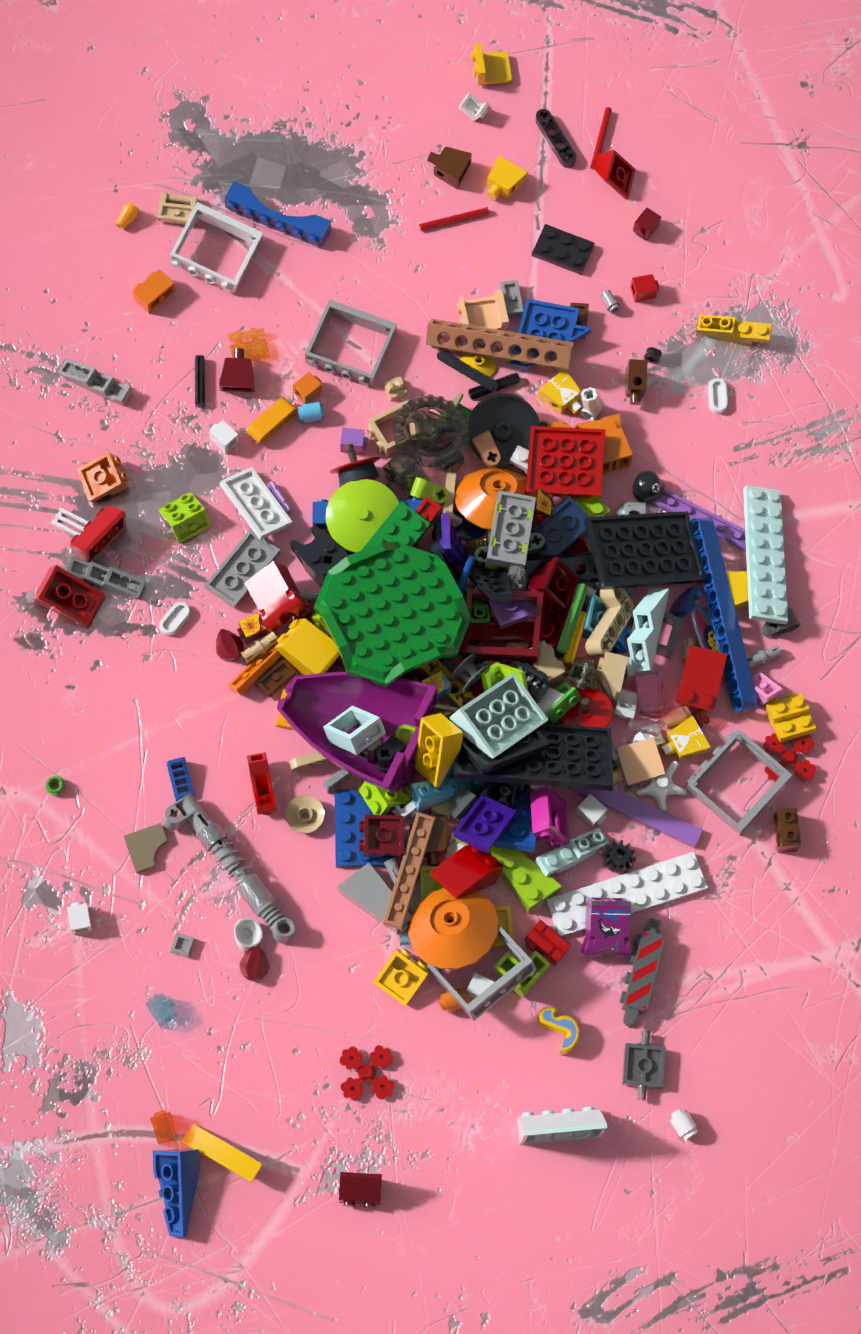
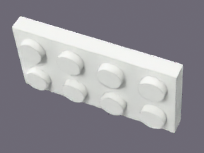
[220,467,292,540]

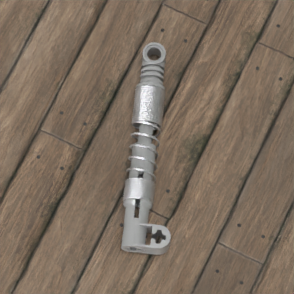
[163,794,295,943]

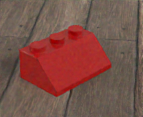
[70,505,126,563]

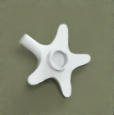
[635,761,687,811]

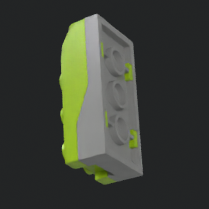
[485,490,536,575]

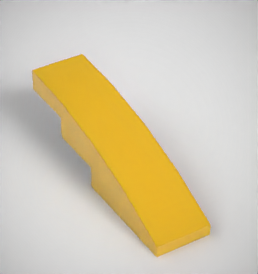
[182,1124,262,1183]

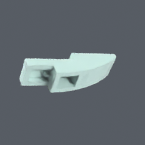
[535,828,609,877]

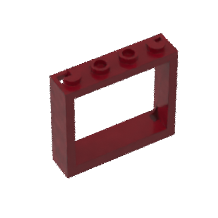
[460,587,546,664]

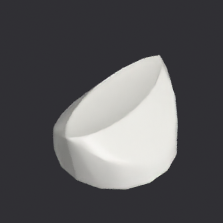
[234,918,263,953]

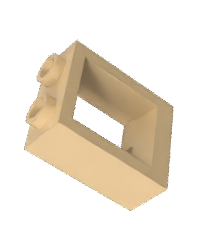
[366,401,425,457]

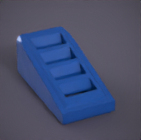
[166,757,195,802]

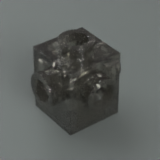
[567,661,601,690]

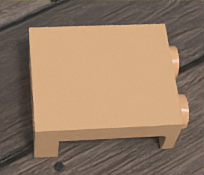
[456,290,509,331]

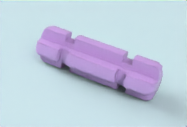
[266,481,291,514]

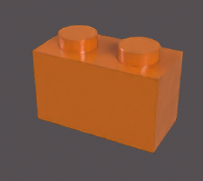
[133,269,176,313]

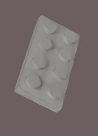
[204,529,280,609]

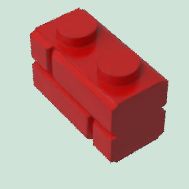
[524,920,571,966]

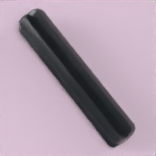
[195,355,205,407]
[468,373,520,399]

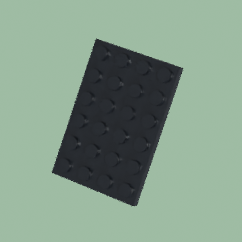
[584,511,706,590]

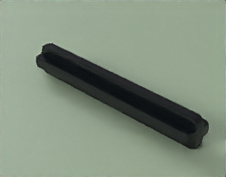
[437,350,498,392]

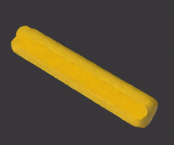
[563,611,587,665]

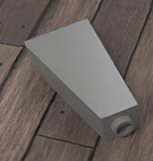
[337,863,412,934]

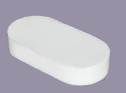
[708,378,728,414]
[159,602,191,636]

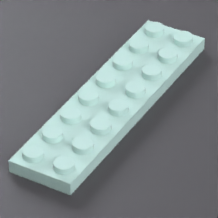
[743,485,788,624]

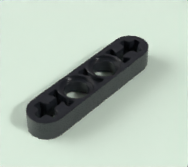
[535,109,576,168]

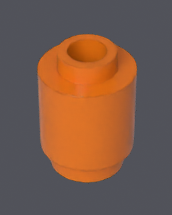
[438,987,470,1013]

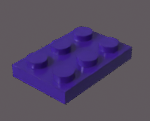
[453,795,516,853]

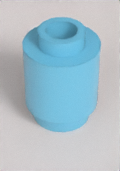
[298,402,325,423]

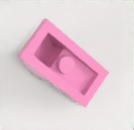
[752,672,783,706]

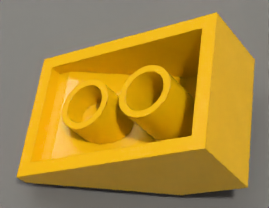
[414,713,463,788]

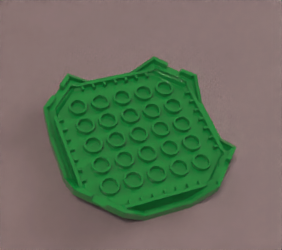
[314,542,471,687]

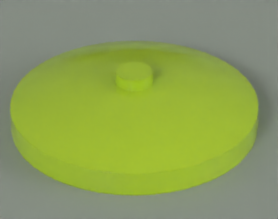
[326,479,399,553]

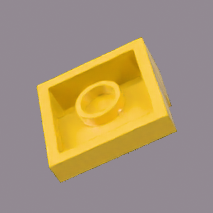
[765,693,816,743]
[373,948,431,1006]

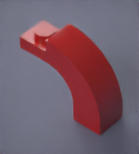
[247,752,277,815]

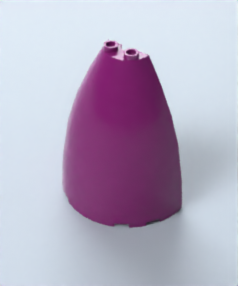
[277,672,438,794]

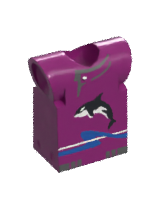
[581,897,632,957]

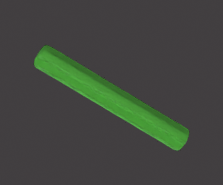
[557,583,589,654]

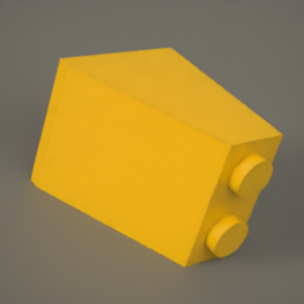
[274,619,340,675]

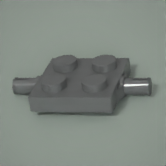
[622,1031,666,1101]

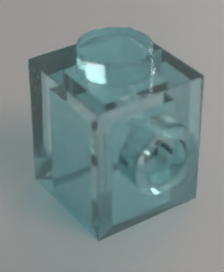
[145,993,177,1027]

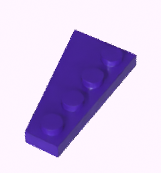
[440,513,467,572]

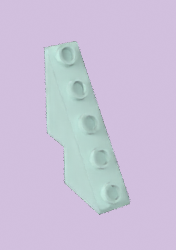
[627,588,669,673]

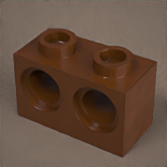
[773,807,801,852]

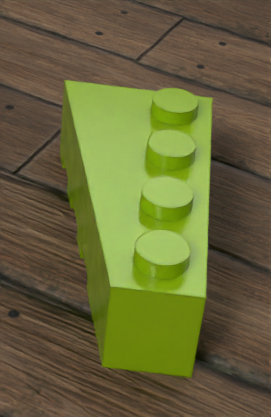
[489,847,562,913]

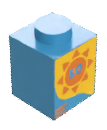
[421,670,452,699]

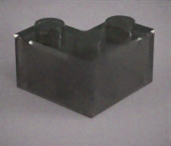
[382,453,430,500]

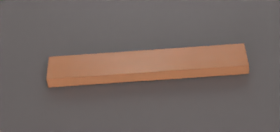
[383,812,436,930]

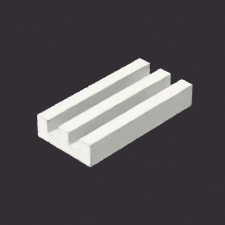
[51,507,89,536]

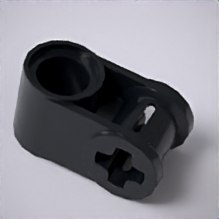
[375,735,407,772]

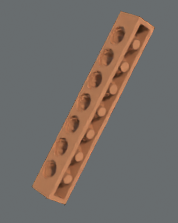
[426,318,574,370]

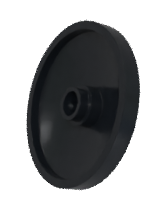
[466,393,540,468]

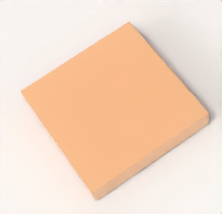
[616,737,665,786]

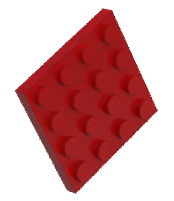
[526,426,606,499]

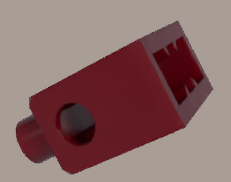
[219,348,255,392]

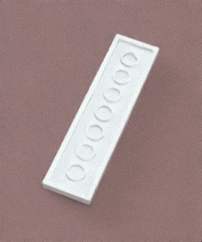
[546,852,708,937]

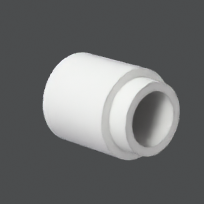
[669,1108,698,1140]

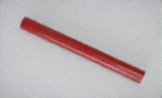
[590,107,612,170]
[419,207,489,231]

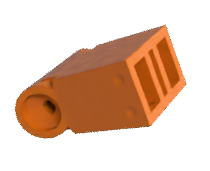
[575,413,633,474]

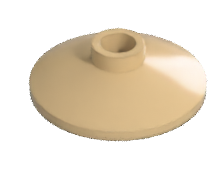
[285,795,325,833]

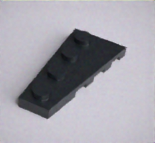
[468,567,512,603]

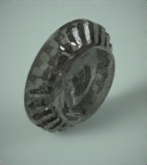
[393,394,470,468]

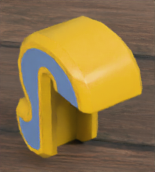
[538,1007,580,1055]

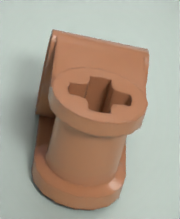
[471,430,501,468]

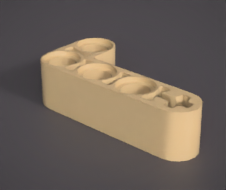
[585,588,634,656]

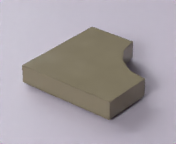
[124,823,168,874]

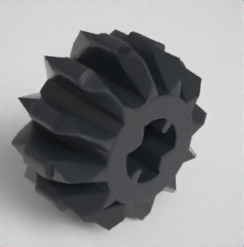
[602,840,636,874]

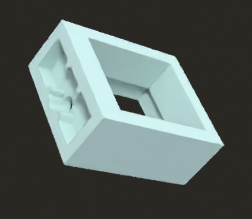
[323,706,386,755]

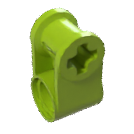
[410,477,448,503]

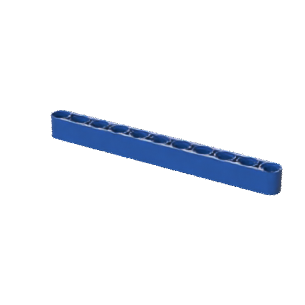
[691,518,758,712]

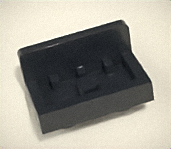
[515,660,551,703]

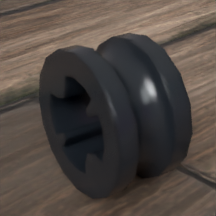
[644,347,662,364]

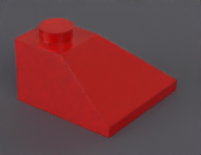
[594,150,636,199]

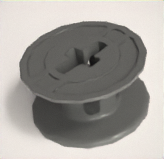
[449,653,489,695]

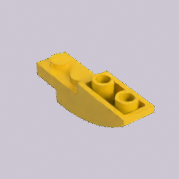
[697,314,773,345]

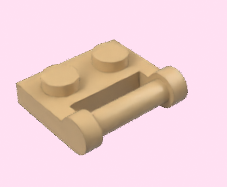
[157,192,198,224]

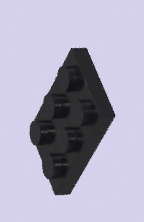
[532,224,595,275]

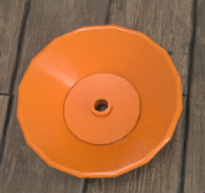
[454,467,538,530]
[408,888,499,969]

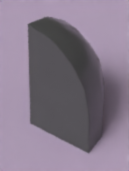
[449,785,478,821]

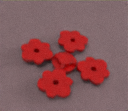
[763,733,816,782]
[339,1045,394,1101]

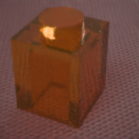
[150,1110,178,1144]

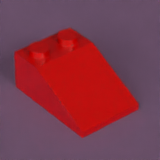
[32,565,105,627]
[675,645,727,712]
[430,845,503,899]

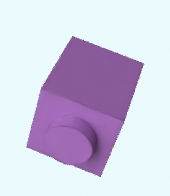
[340,427,368,454]

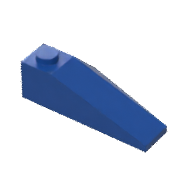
[153,1149,200,1237]

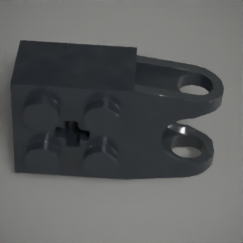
[290,525,349,588]

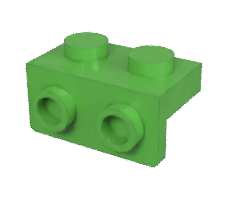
[546,681,581,724]

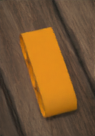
[246,397,298,445]

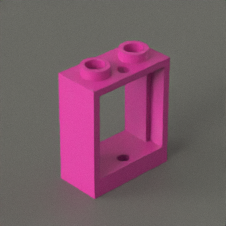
[530,786,570,849]

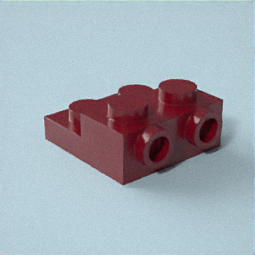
[359,814,404,858]

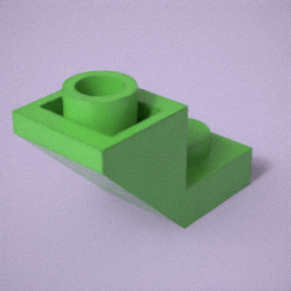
[471,600,490,623]

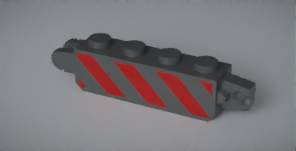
[619,918,665,1027]

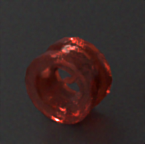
[692,708,709,728]

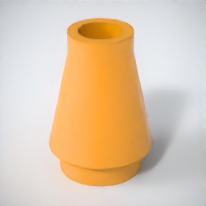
[115,202,140,230]

